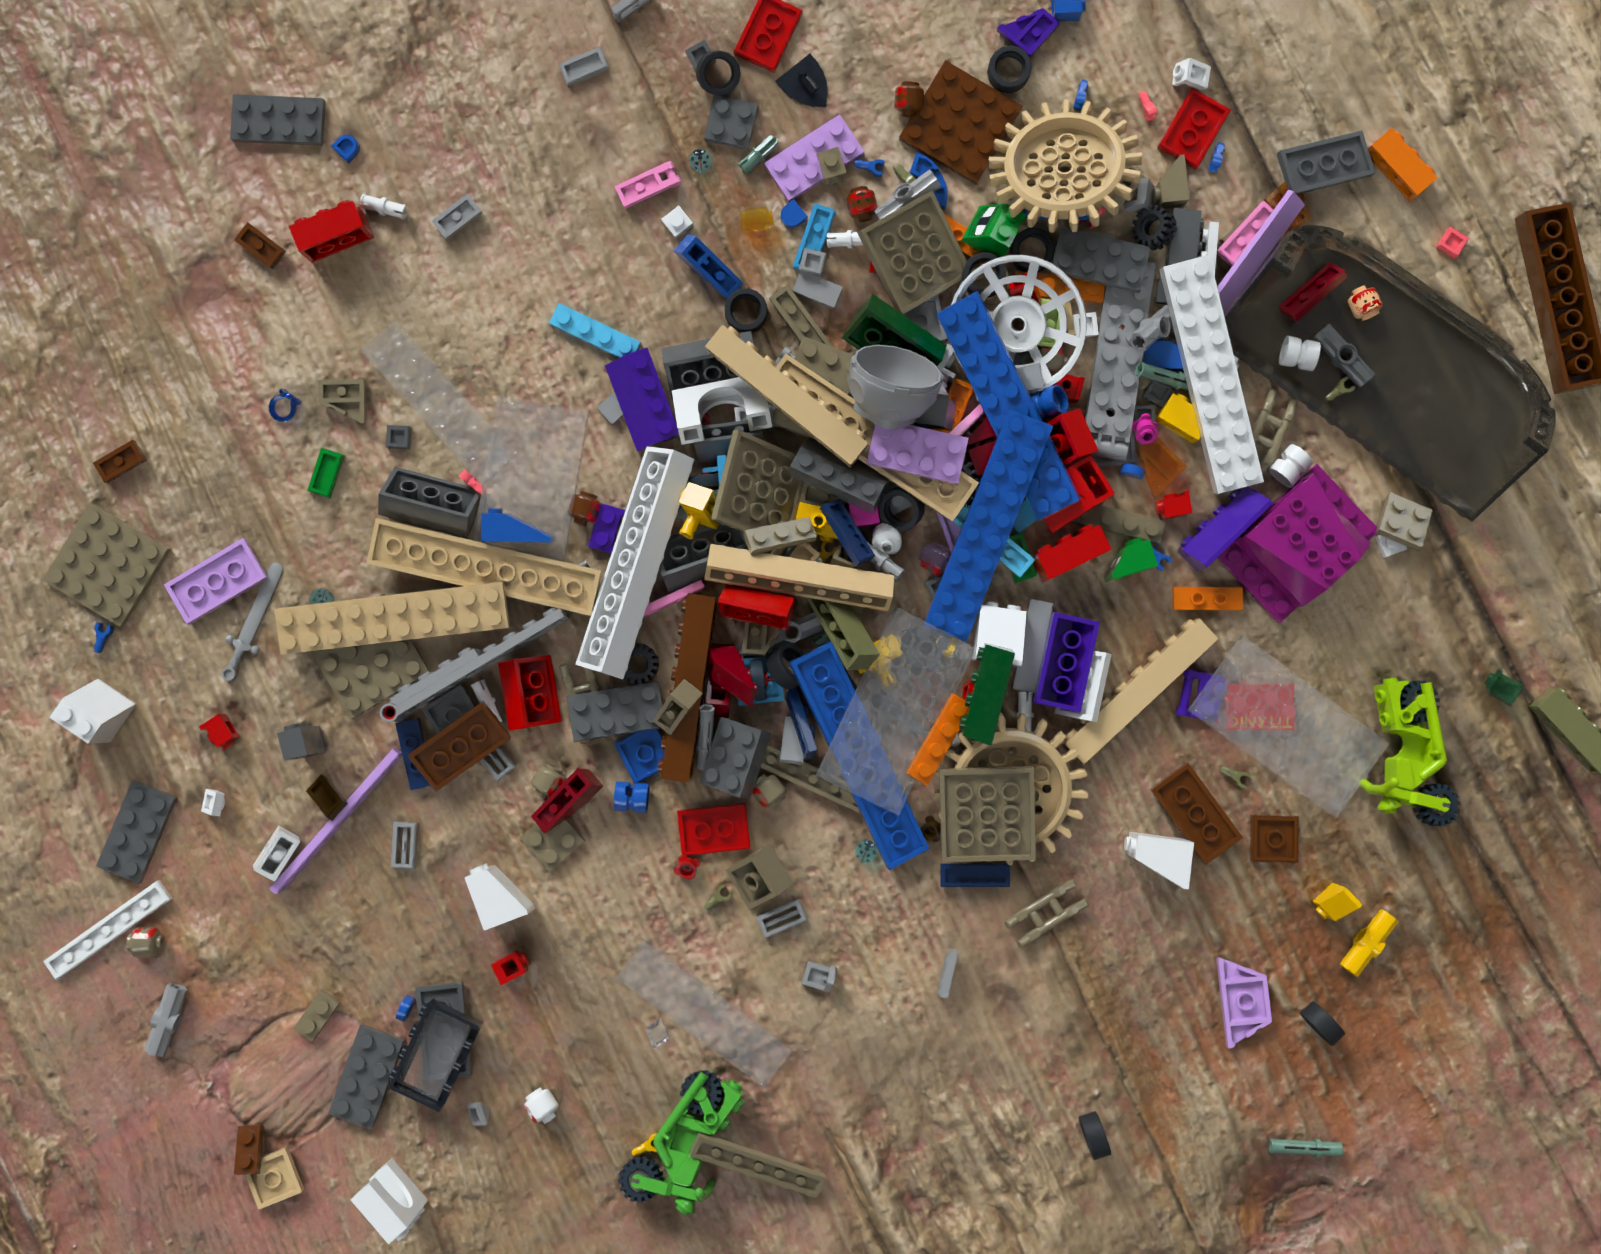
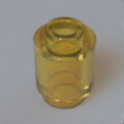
[740,207,773,232]

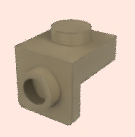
[816,147,847,186]

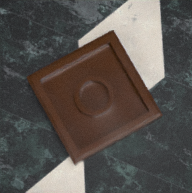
[1250,815,1299,863]

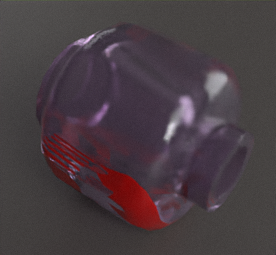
[918,542,952,576]

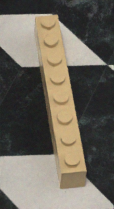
[705,325,868,468]
[704,544,894,611]
[1062,618,1218,764]

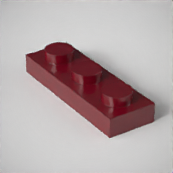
[1279,262,1348,322]

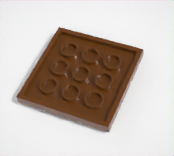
[899,60,1023,185]

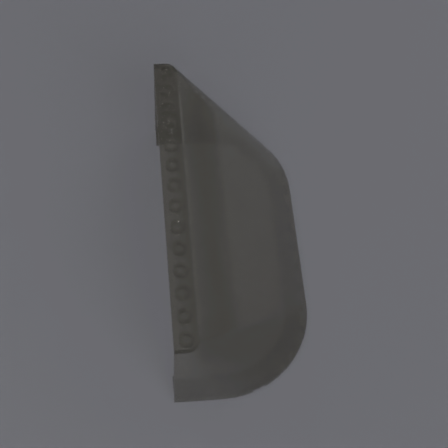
[1224,225,1556,522]

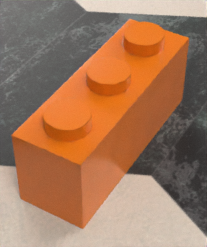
[1368,127,1438,202]

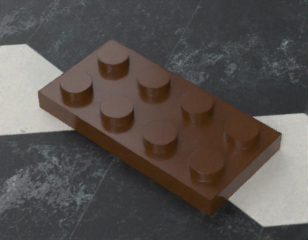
[407,701,511,792]
[1150,762,1243,865]

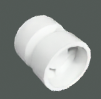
[1279,336,1321,371]
[1269,444,1313,488]

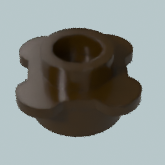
[920,816,941,842]

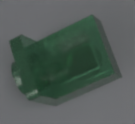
[1484,669,1524,707]

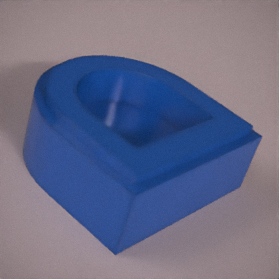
[331,135,360,164]
[781,199,808,228]
[1119,463,1145,480]
[395,995,415,1022]

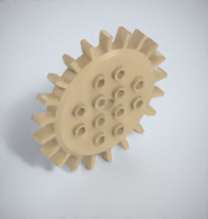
[989,99,1142,233]
[934,713,1088,865]

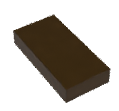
[306,774,348,821]

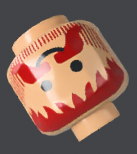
[1347,285,1383,321]

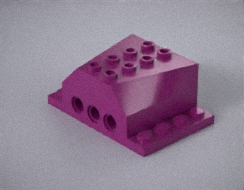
[1217,464,1377,623]

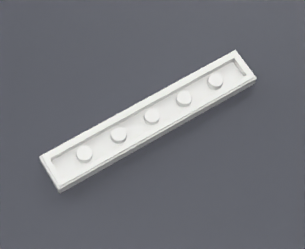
[43,880,173,980]

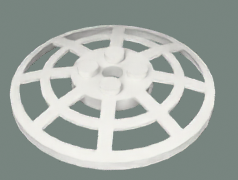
[951,255,1087,394]

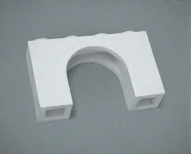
[672,377,772,445]
[351,1158,428,1244]

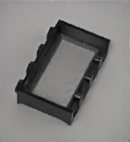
[389,998,483,1112]

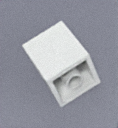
[971,602,1027,667]
[49,679,136,744]
[1124,832,1194,889]
[464,863,535,930]

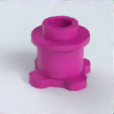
[1132,413,1158,444]

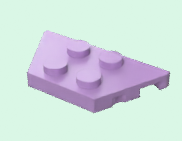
[1216,957,1272,1048]

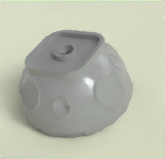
[848,345,943,429]

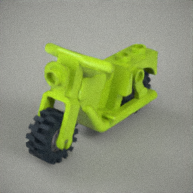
[1359,677,1460,826]

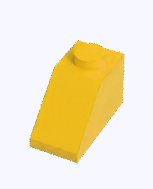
[1156,393,1201,444]
[1312,883,1362,921]

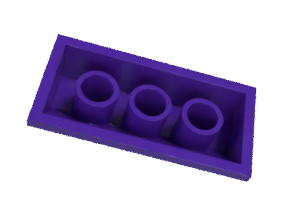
[605,347,679,452]
[1177,486,1273,571]
[1032,612,1100,713]

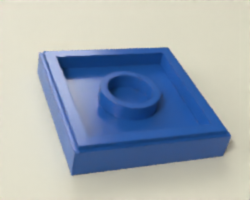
[614,729,665,784]

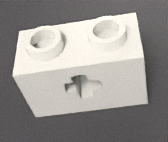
[253,825,300,882]

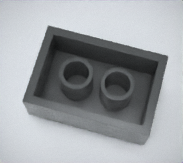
[700,717,771,799]

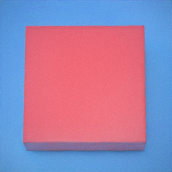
[1436,227,1469,259]

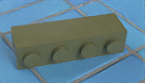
[807,598,880,670]
[1528,688,1601,775]

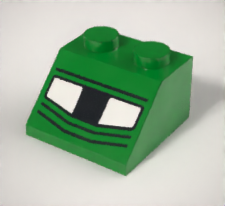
[961,204,1027,257]
[1104,537,1158,582]

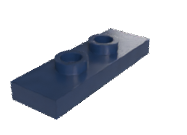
[820,499,875,566]
[785,687,817,760]
[395,718,431,790]
[940,863,1010,887]

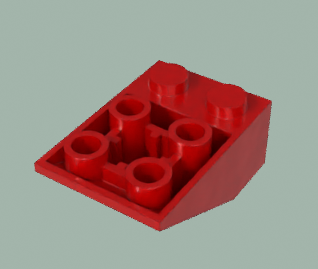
[1043,455,1115,534]

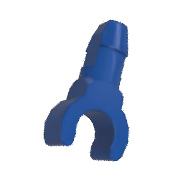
[1073,79,1088,110]
[1208,142,1225,173]
[854,159,885,177]
[1152,547,1172,571]
[94,622,114,653]

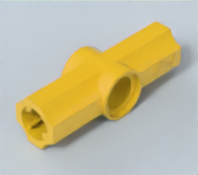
[1340,909,1399,977]

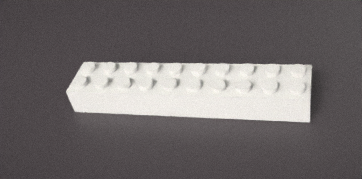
[1159,255,1264,494]
[575,447,694,679]

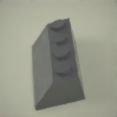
[661,331,754,401]
[790,438,890,514]
[378,467,482,538]
[659,523,749,593]

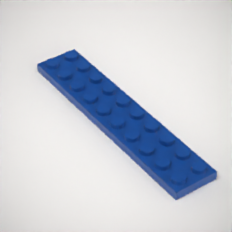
[936,291,1081,520]
[923,409,1053,642]
[789,642,930,870]

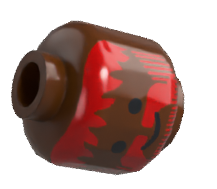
[894,81,924,117]
[846,186,878,222]
[568,491,601,526]

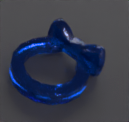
[269,389,302,422]

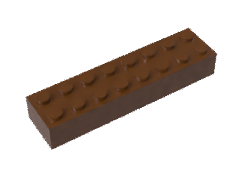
[1515,202,1601,395]
[657,593,718,783]

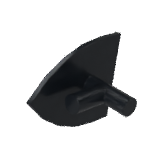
[775,53,828,107]

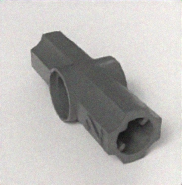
[1313,324,1375,388]

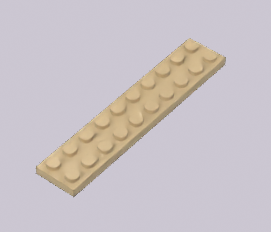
[776,353,979,522]
[366,518,602,616]
[274,582,510,655]

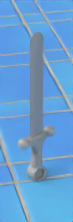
[221,563,283,681]

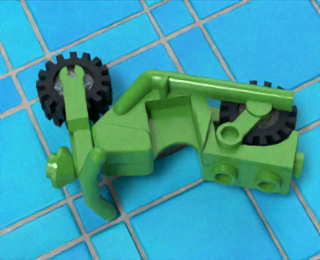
[618,1070,746,1215]

